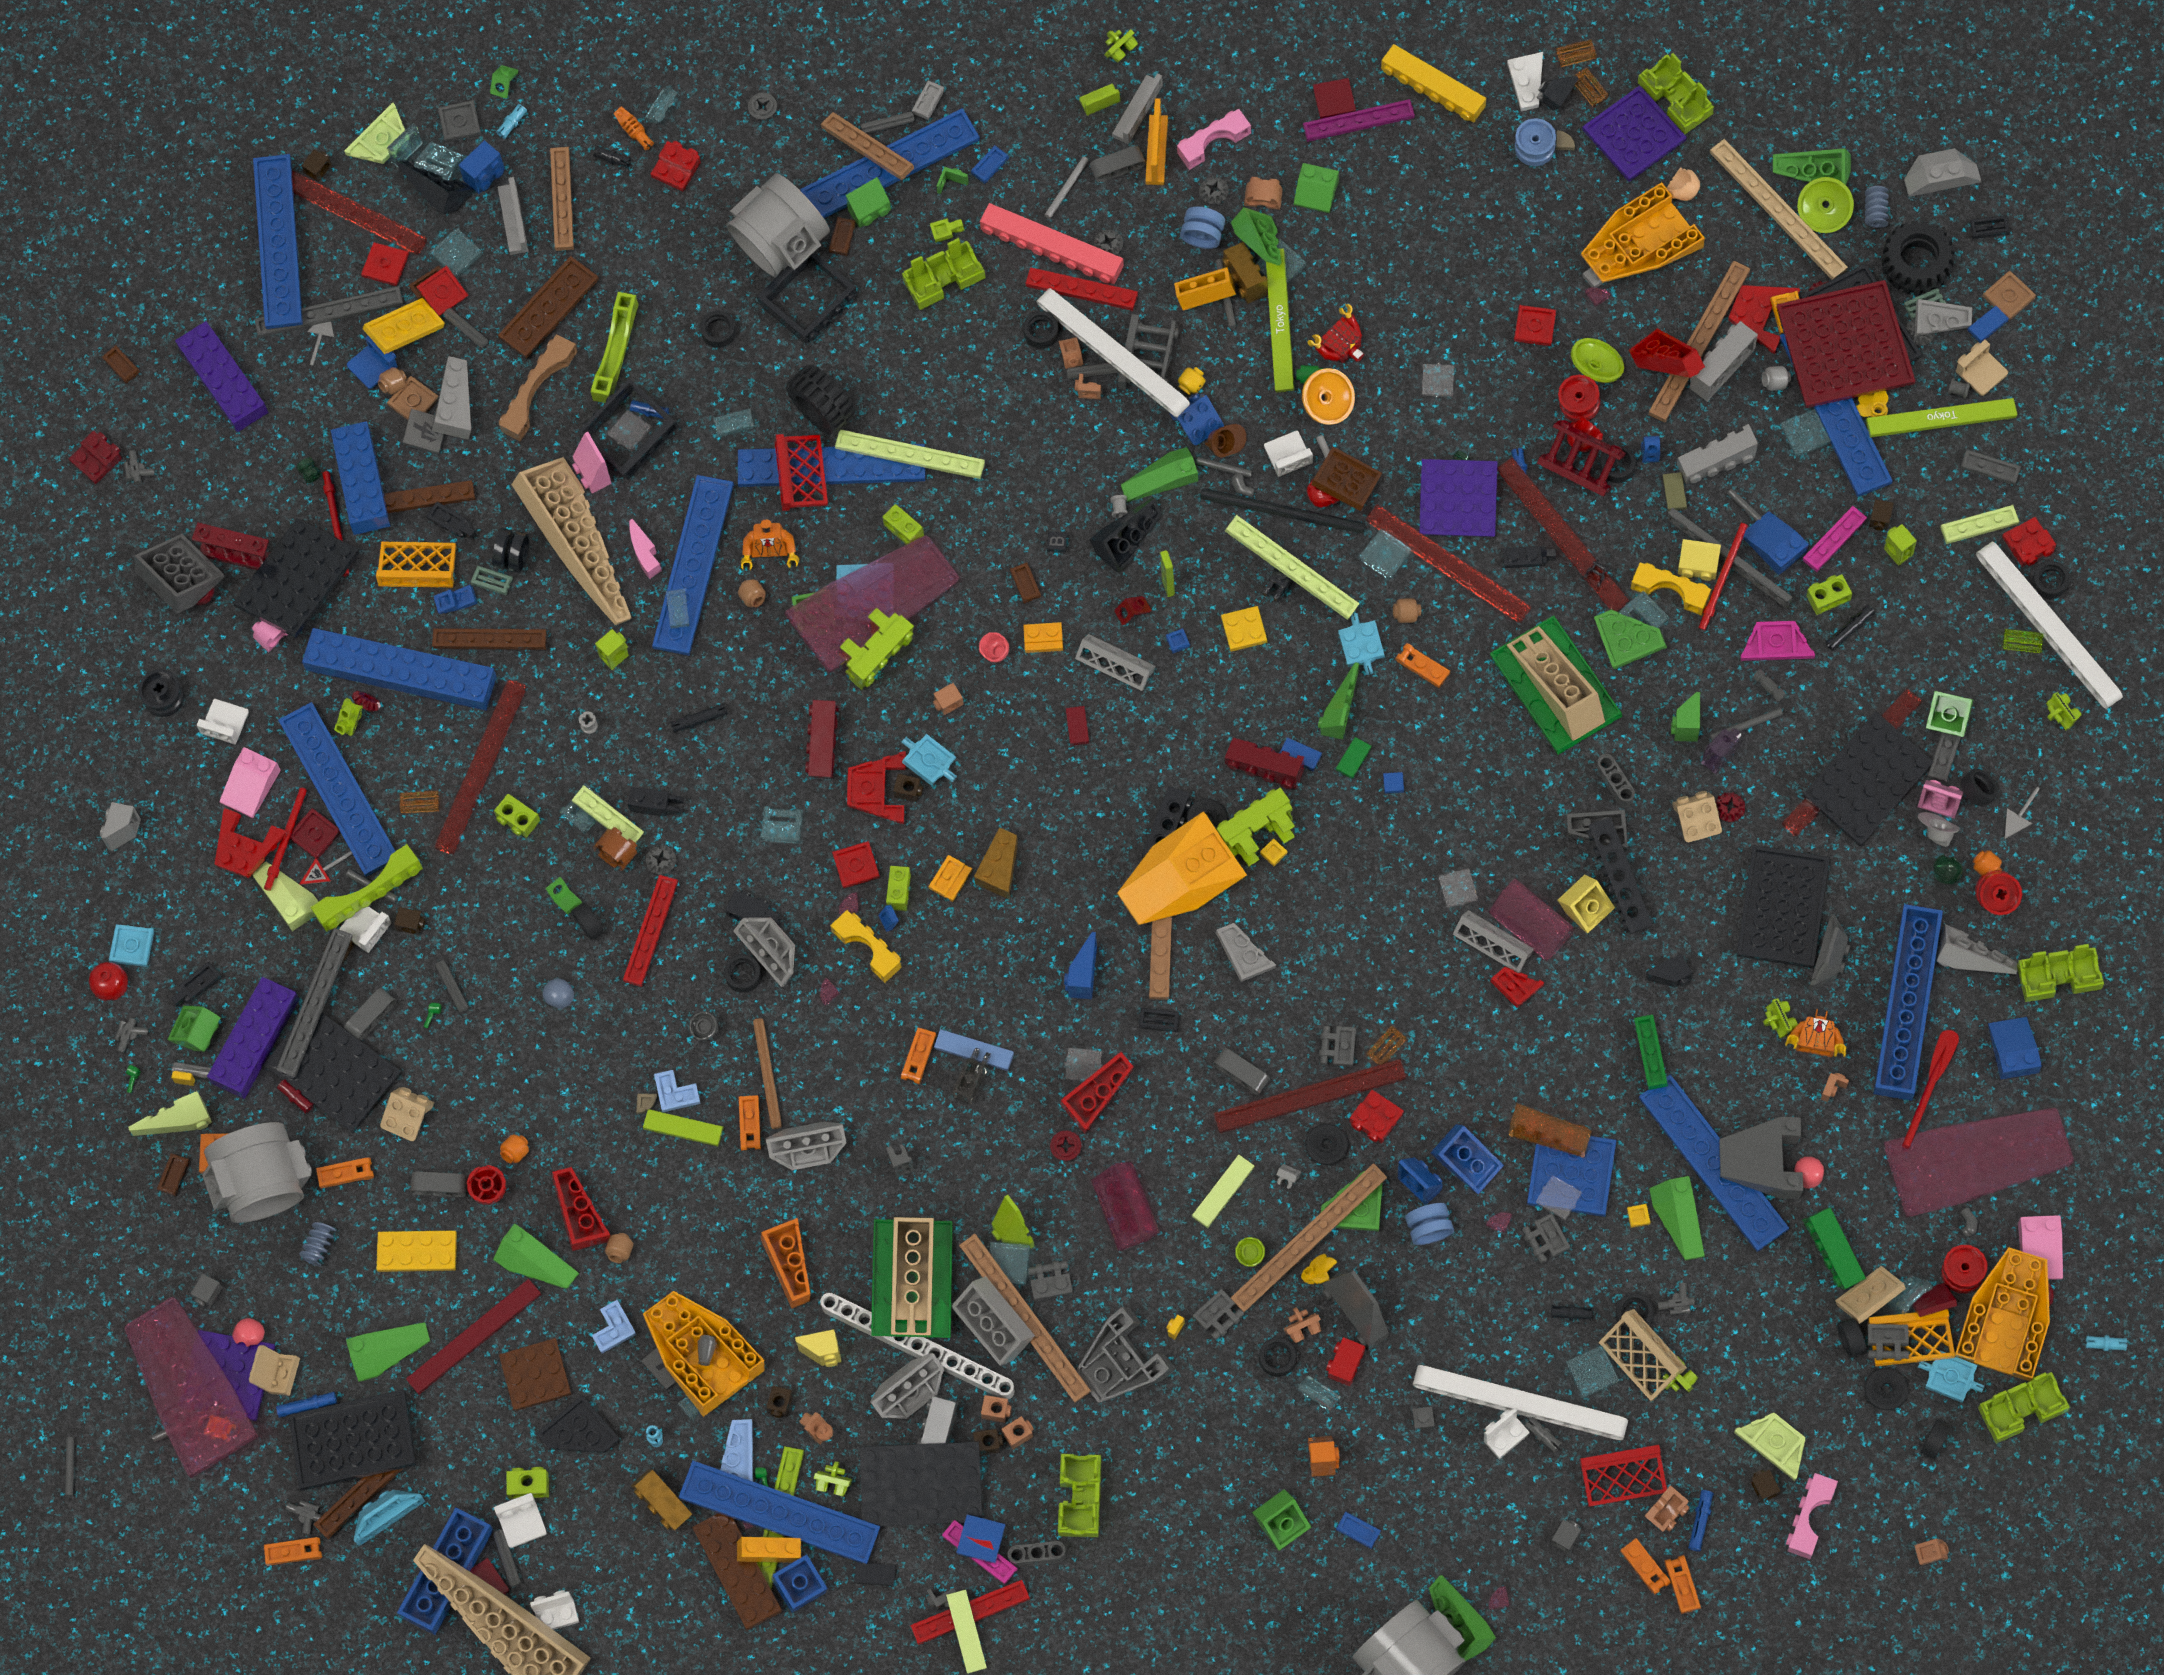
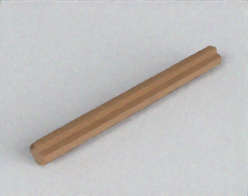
[753,1018,782,1129]

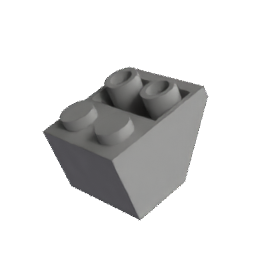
[100,802,141,851]

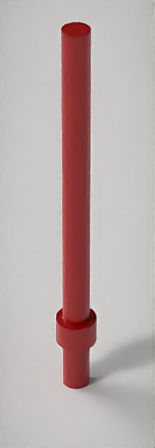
[322,471,349,576]
[1698,523,1748,631]
[264,788,307,891]

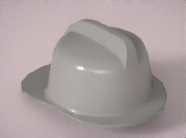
[1918,812,1960,847]

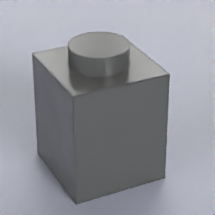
[191,1274,223,1308]
[1551,1519,1581,1554]

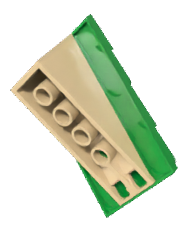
[1490,615,1622,755]
[871,1217,952,1338]

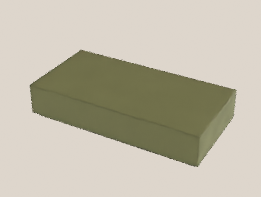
[1662,472,1687,511]

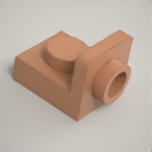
[1059,337,1083,369]
[1075,374,1101,399]
[1821,1073,1849,1102]
[1914,1538,1949,1565]

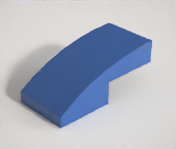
[434,585,478,614]

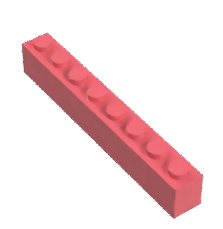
[980,203,1124,284]

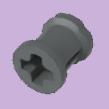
[1948,378,1970,399]

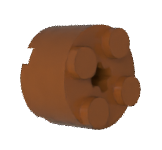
[593,827,637,871]

